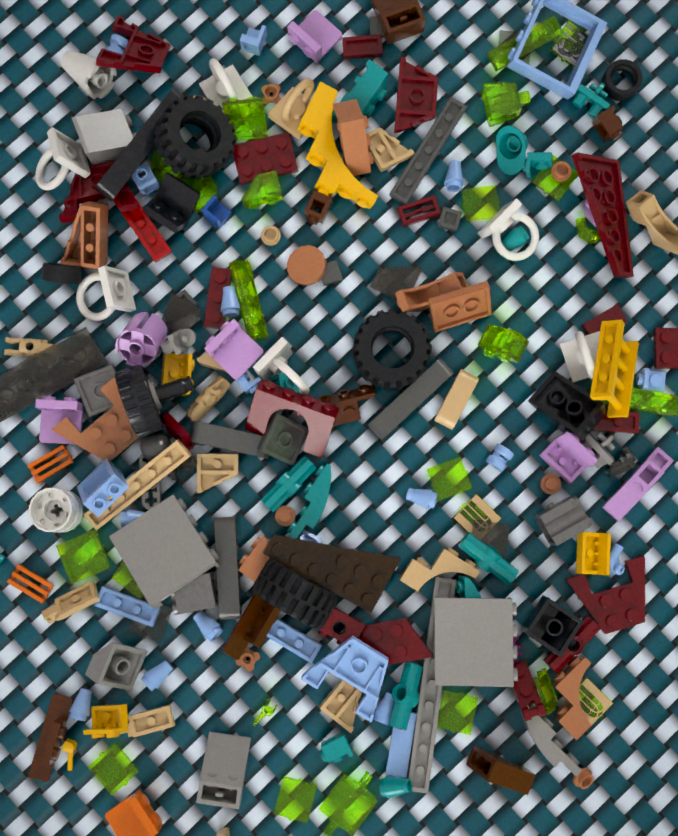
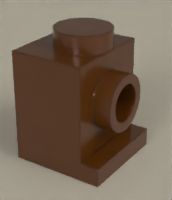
[592,105,623,142]
[304,190,333,225]

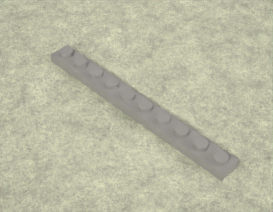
[408,577,457,794]

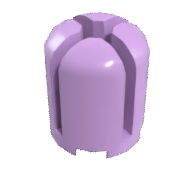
[115,312,167,367]

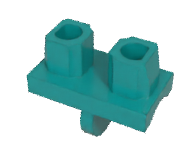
[572,83,610,119]

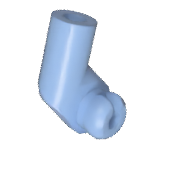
[610,543,625,575]

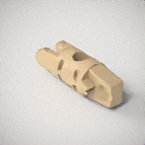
[4,337,59,358]
[186,376,231,421]

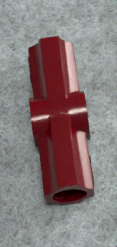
[543,615,601,674]

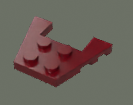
[96,15,170,74]
[59,161,139,224]
[566,556,645,634]

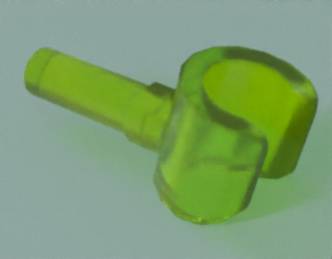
[252,699,277,726]

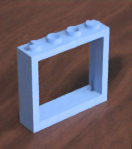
[506,0,607,100]

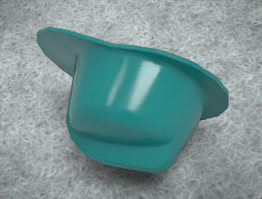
[496,125,528,175]

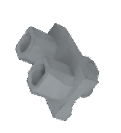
[160,328,196,355]
[581,432,615,469]

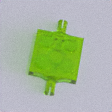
[319,771,378,836]

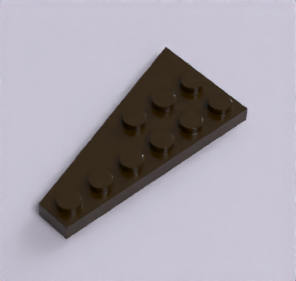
[262,534,401,613]

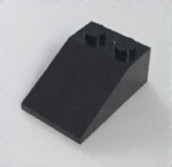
[528,371,606,443]

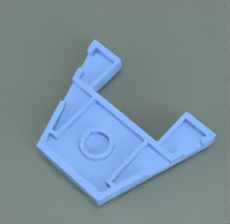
[301,635,389,722]

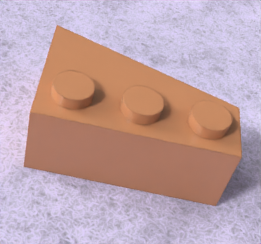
[333,99,373,176]

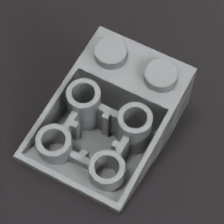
[196,731,251,809]

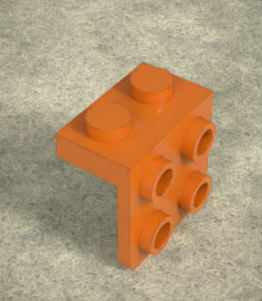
[105,789,163,836]

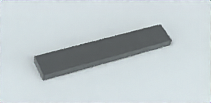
[389,97,468,205]

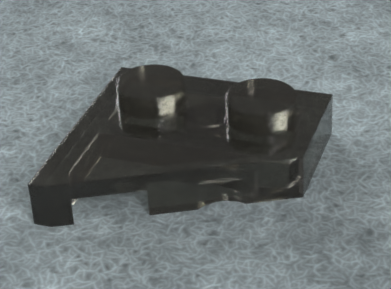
[370,267,423,300]

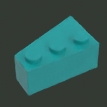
[332,59,388,124]

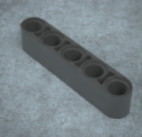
[368,358,454,440]
[214,516,242,620]

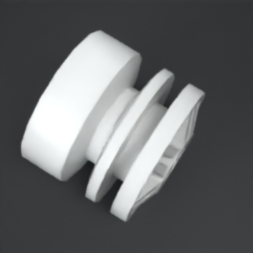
[29,488,84,533]

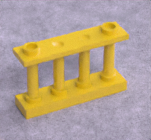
[590,320,639,418]

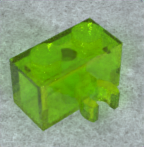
[477,324,529,363]

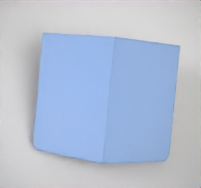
[240,25,267,56]

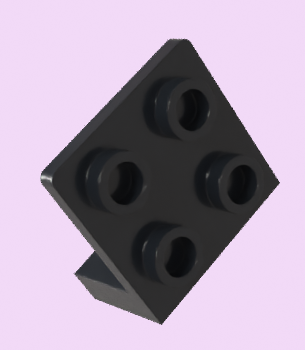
[142,172,200,233]

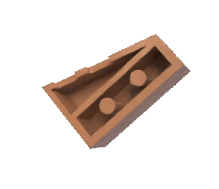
[60,201,108,269]

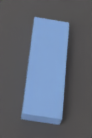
[94,586,161,627]
[267,618,322,664]
[385,712,417,778]

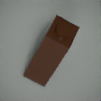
[466,745,536,795]

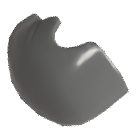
[140,433,171,461]

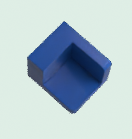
[201,195,232,229]

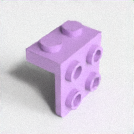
[287,10,342,63]
[204,319,264,380]
[35,396,84,444]
[539,432,598,484]

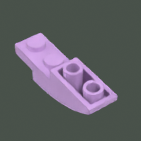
[602,447,674,521]

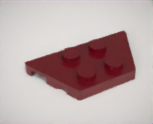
[394,57,438,133]
[360,618,433,665]

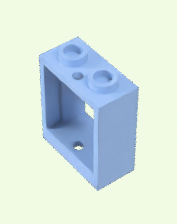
[77,458,129,517]

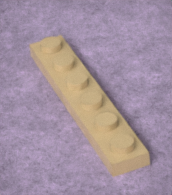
[83,439,192,531]

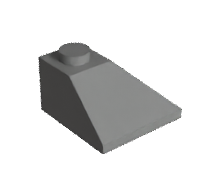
[85,642,148,691]

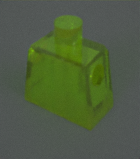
[481,82,530,127]

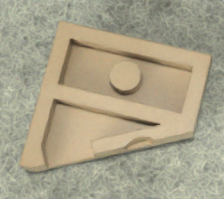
[366,127,415,172]
[197,453,239,493]
[319,679,362,733]

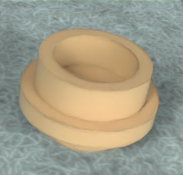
[261,226,281,246]

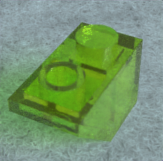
[241,171,283,209]

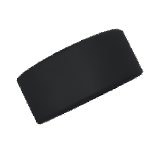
[602,59,643,101]
[42,263,83,284]

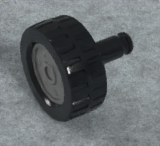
[115,365,195,437]

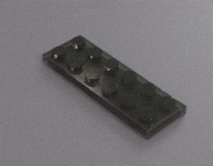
[0,327,108,422]

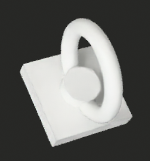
[199,58,253,115]
[35,127,91,190]
[477,198,539,261]
[76,266,136,321]
[560,331,600,383]
[253,337,310,395]

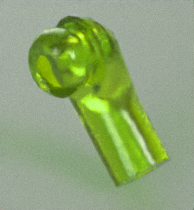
[575,218,600,243]

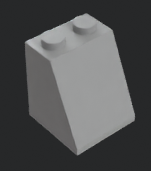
[71,109,136,165]

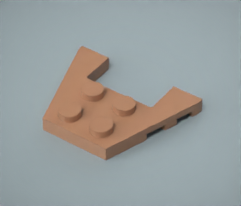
[52,377,139,461]

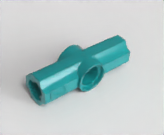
[261,456,317,513]
[458,532,519,585]
[388,662,423,730]

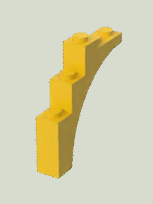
[297,81,378,209]

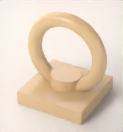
[268,78,314,140]

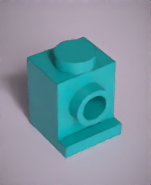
[319,731,353,763]

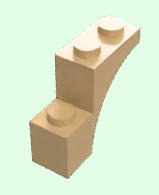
[626,190,678,255]
[399,547,480,592]

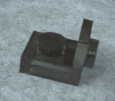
[605,448,636,478]
[168,458,197,481]

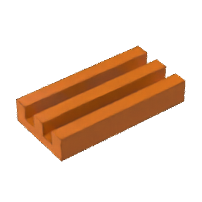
[27,445,75,483]
[7,564,55,603]

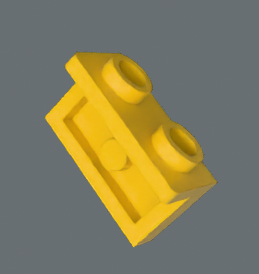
[161,353,195,396]
[576,532,611,575]
[83,704,128,738]

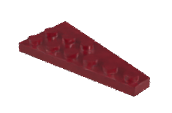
[571,152,634,278]

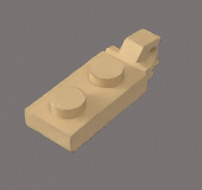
[42,581,100,623]
[120,704,176,738]

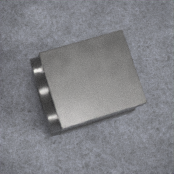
[533,496,592,546]
[171,571,218,615]

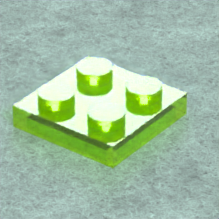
[56,529,112,584]

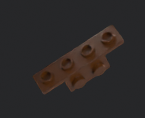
[296,385,376,426]
[222,593,281,660]
[28,693,74,782]

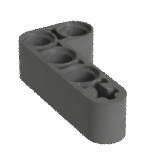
[189,421,269,459]

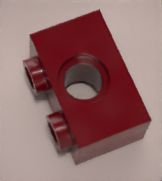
[318,607,365,645]

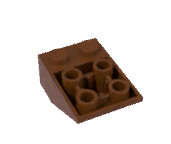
[370,0,426,45]

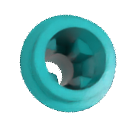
[501,225,530,251]
[379,776,413,799]

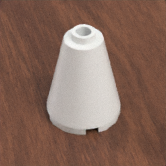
[61,50,117,99]

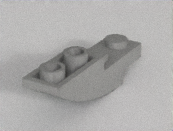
[520,704,582,777]

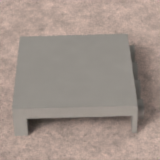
[109,495,220,609]
[434,596,518,687]

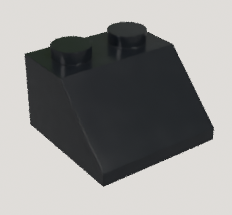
[520,595,584,657]

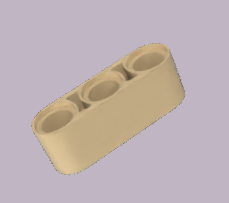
[434,369,479,430]

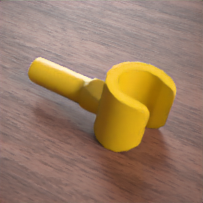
[62,739,77,771]

